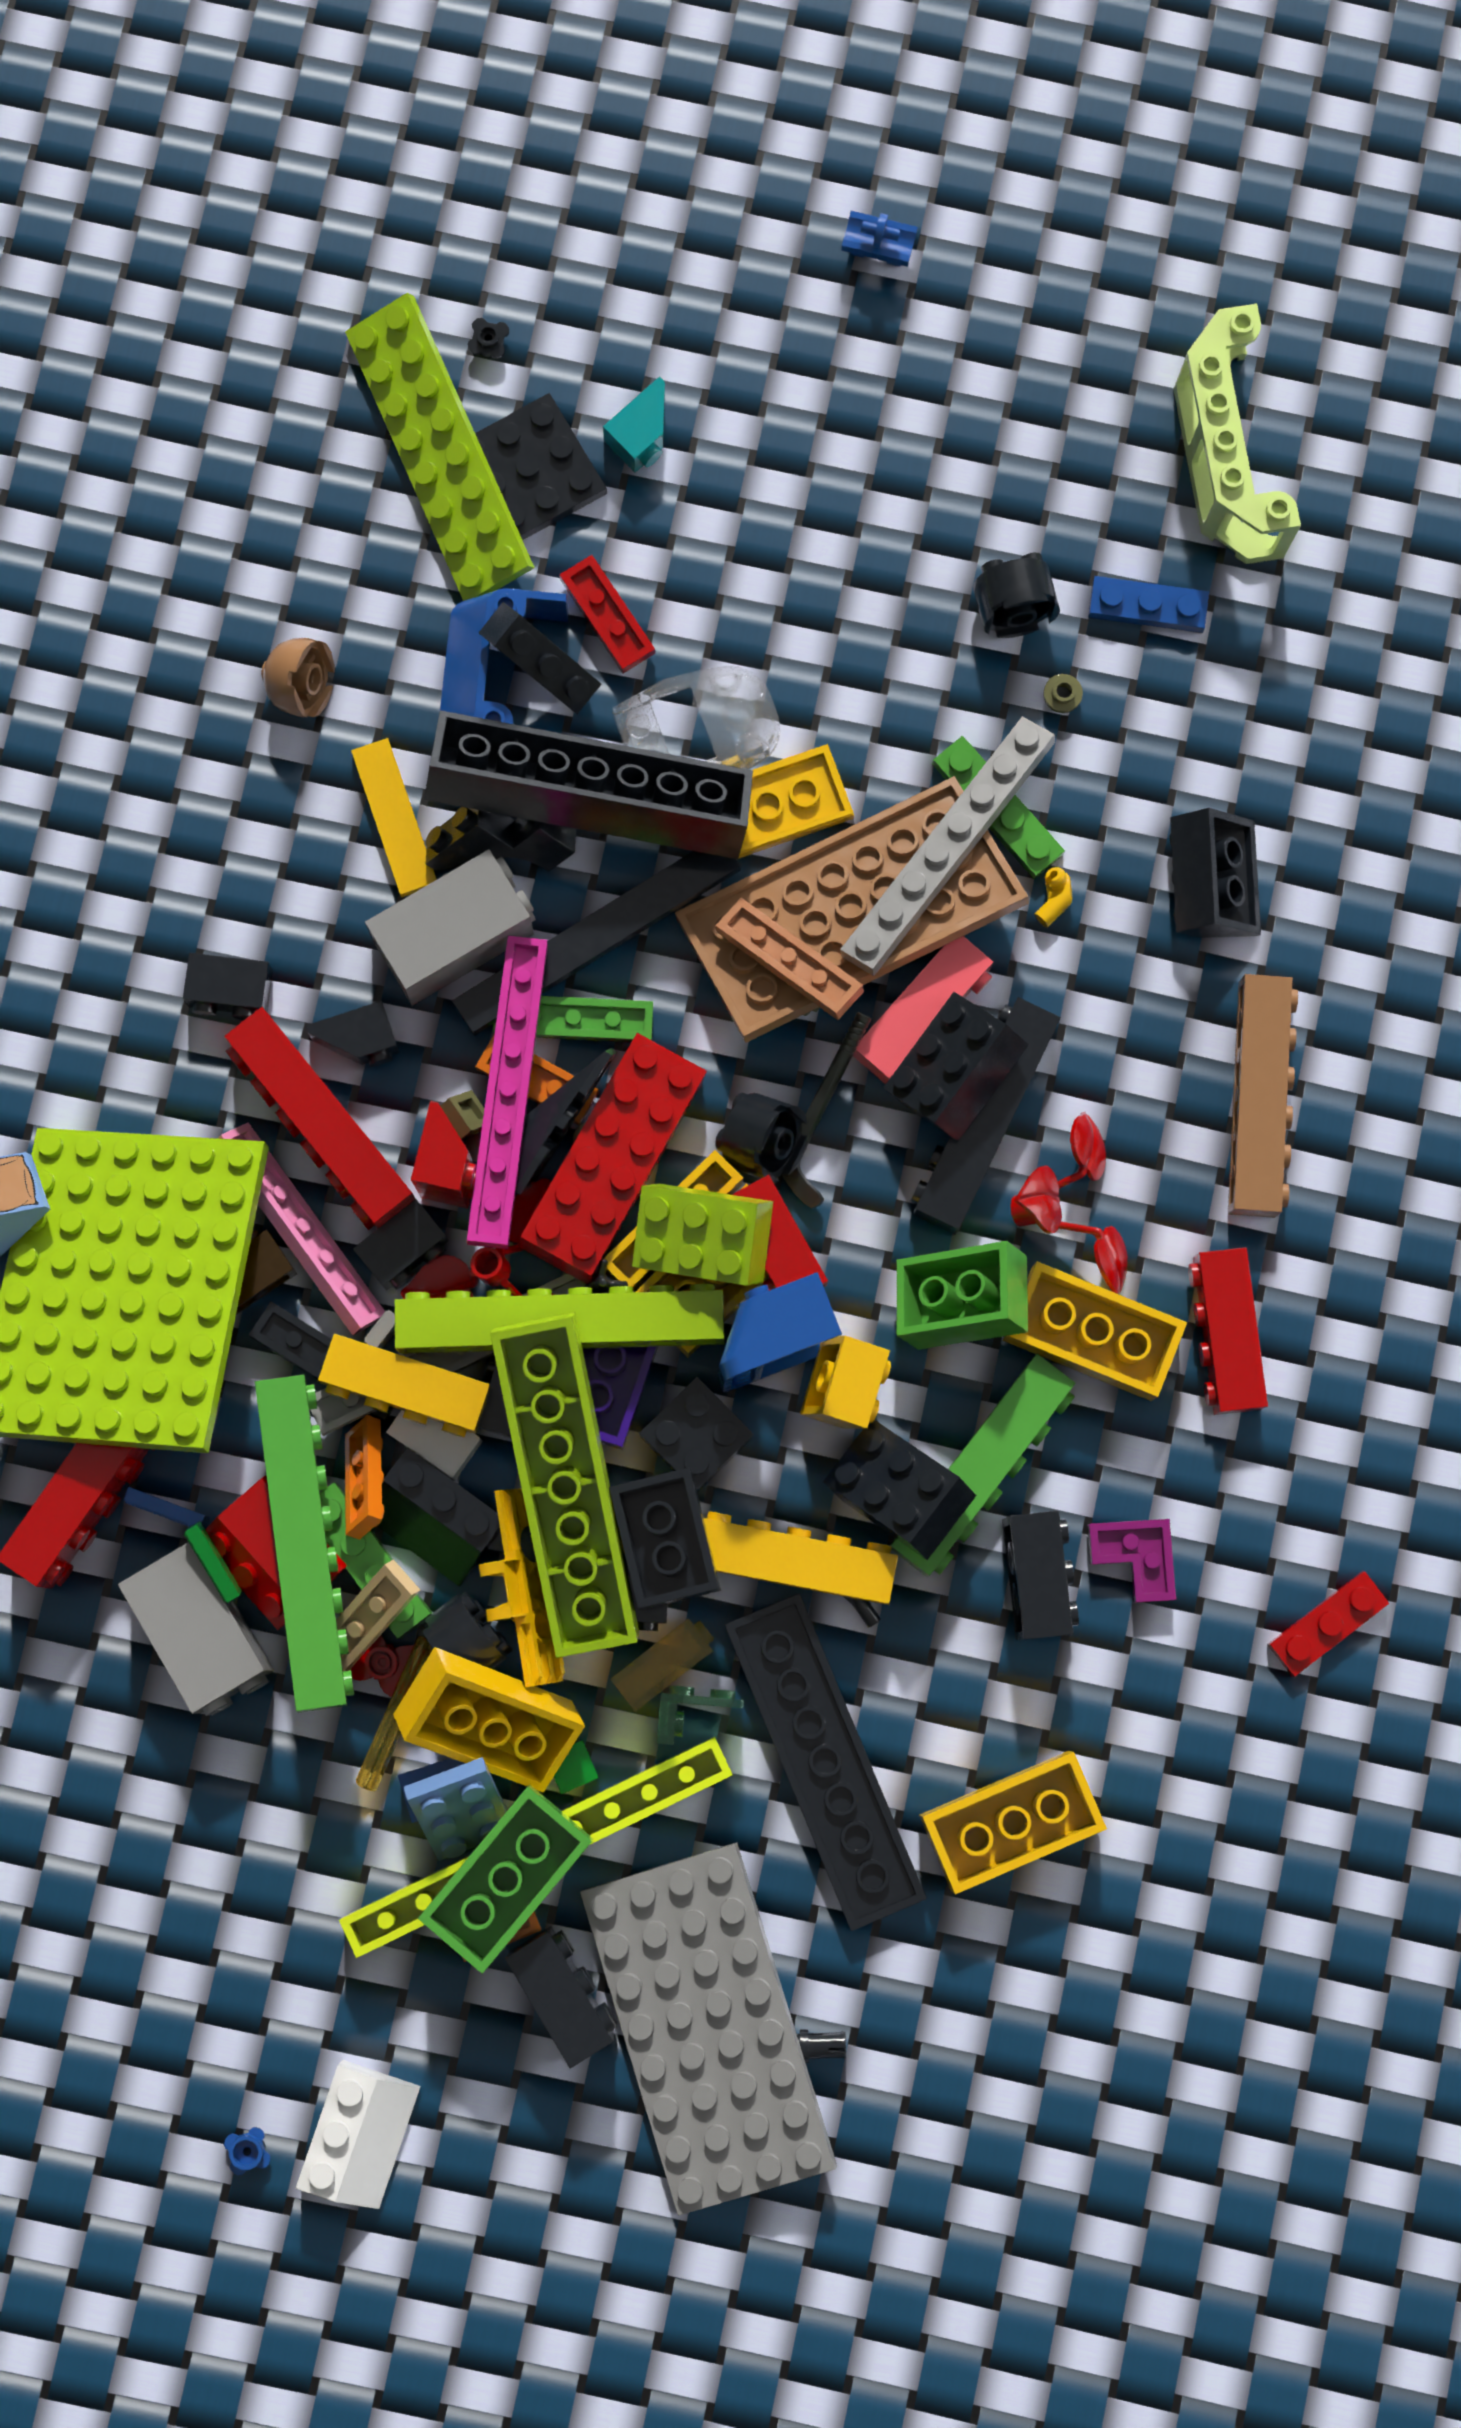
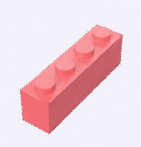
[853,936,993,1084]

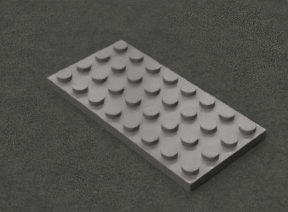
[580,1842,837,2216]

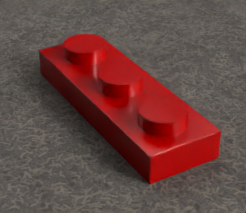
[559,555,655,674]
[1267,1571,1390,1677]

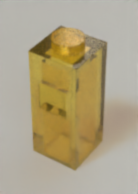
[611,1619,714,1712]

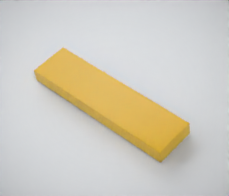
[351,738,437,898]

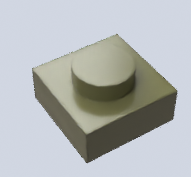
[440,1090,484,1139]

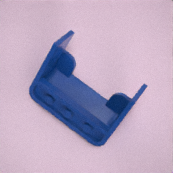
[440,588,569,724]
[717,1272,842,1393]

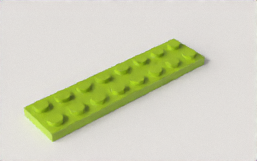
[345,293,535,601]

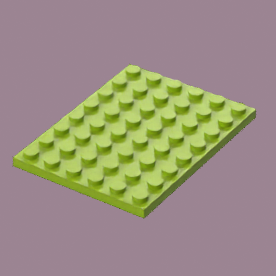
[0,1128,269,1453]

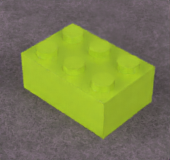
[632,1184,773,1286]

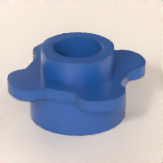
[224,2127,271,2175]

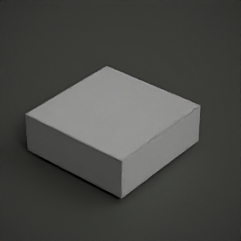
[364,1310,395,1349]

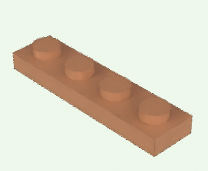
[715,897,864,1020]

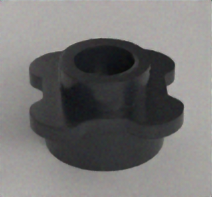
[467,318,509,359]

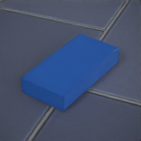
[124,1487,210,1530]

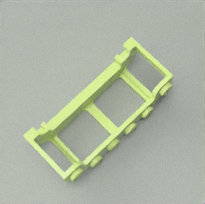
[1173,304,1301,564]

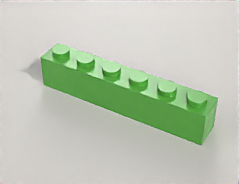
[890,1354,1076,1577]

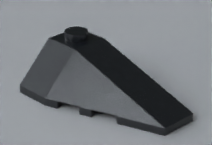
[516,1048,618,1195]

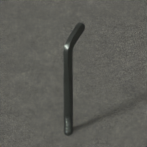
[782,1012,871,1208]

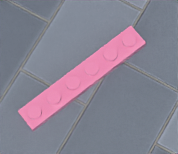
[218,1123,385,1335]

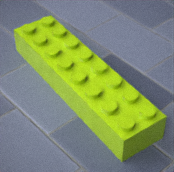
[490,1312,639,1658]

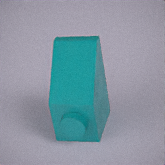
[603,376,665,473]

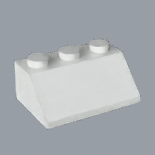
[296,2060,421,2209]

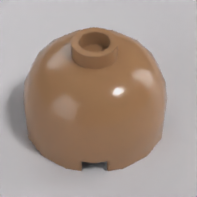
[261,638,335,718]

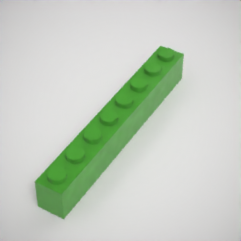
[255,1375,354,1713]

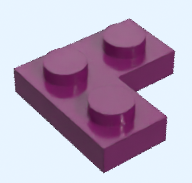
[1087,1519,1176,1603]

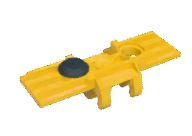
[479,1488,565,1688]

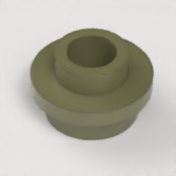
[1043,674,1083,713]

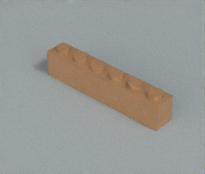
[1228,974,1298,1218]

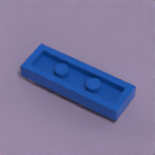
[1088,576,1209,633]

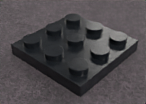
[475,393,607,540]

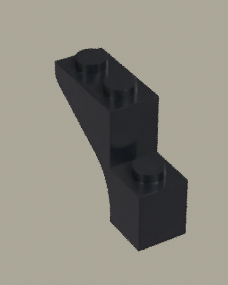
[425,807,576,872]

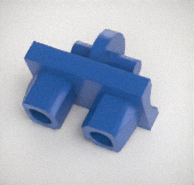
[841,211,918,267]

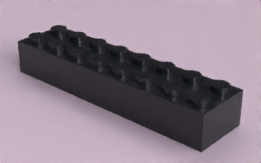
[424,710,753,859]

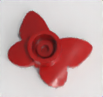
[349,1634,431,1697]

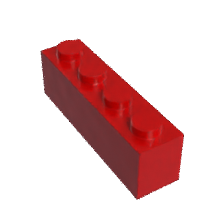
[1188,1247,1268,1415]

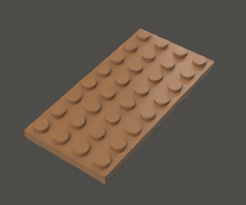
[675,776,1029,1043]

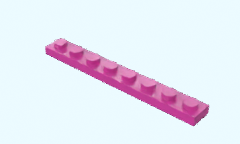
[467,936,548,1249]

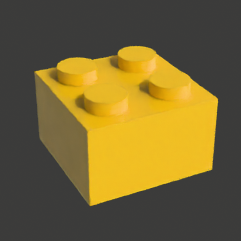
[800,1335,891,1429]

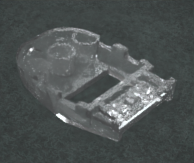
[612,665,780,769]

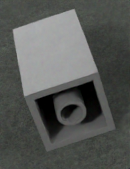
[365,850,536,1006]
[118,1543,274,1716]

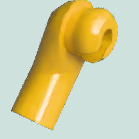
[1034,867,1072,928]

